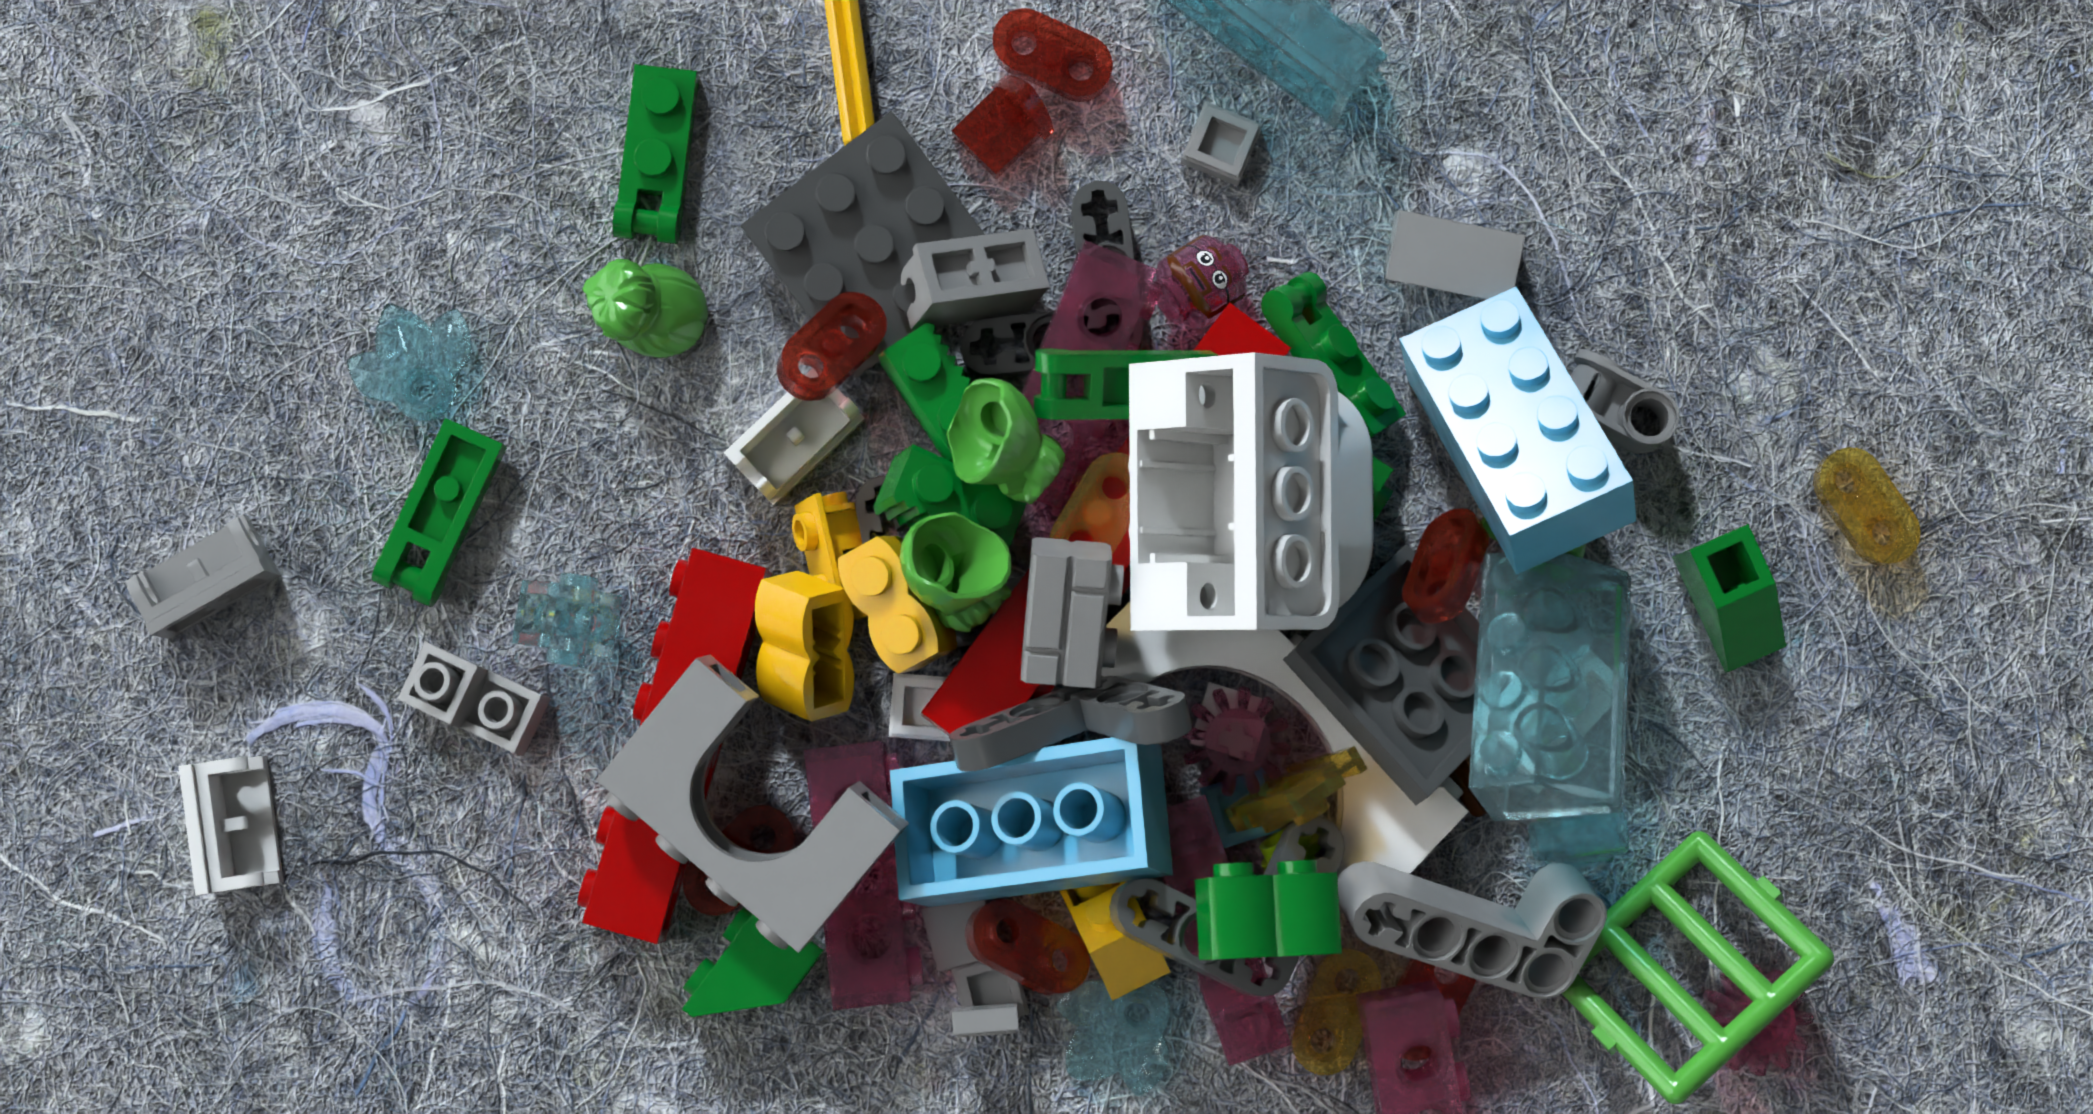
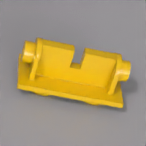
[792,491,868,620]

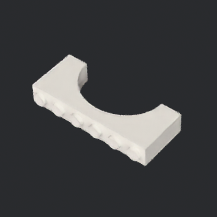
[1101,601,1469,909]

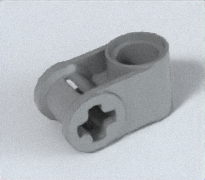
[1571,349,1680,454]

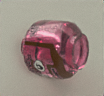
[1152,235,1249,329]

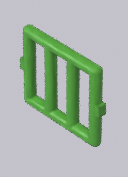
[1562,831,1834,1104]

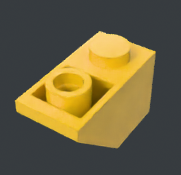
[1059,882,1170,1001]

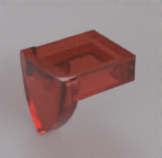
[952,75,1054,180]

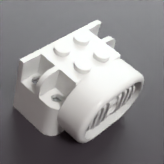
[1128,352,1374,631]

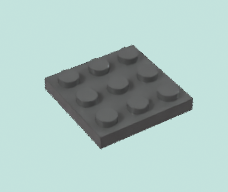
[740,111,985,378]
[1282,544,1536,806]

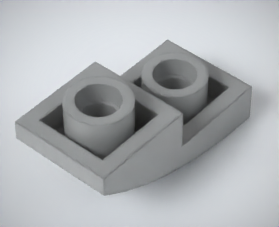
[397,641,551,756]

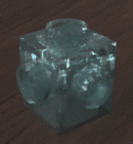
[511,573,622,668]

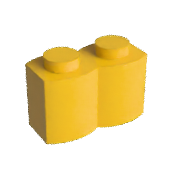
[838,536,957,674]
[755,570,854,722]

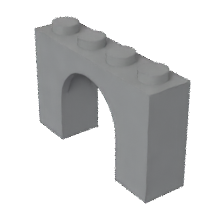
[596,655,909,953]

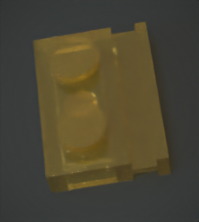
[1224,746,1368,833]

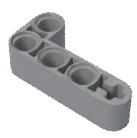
[1338,861,1607,999]

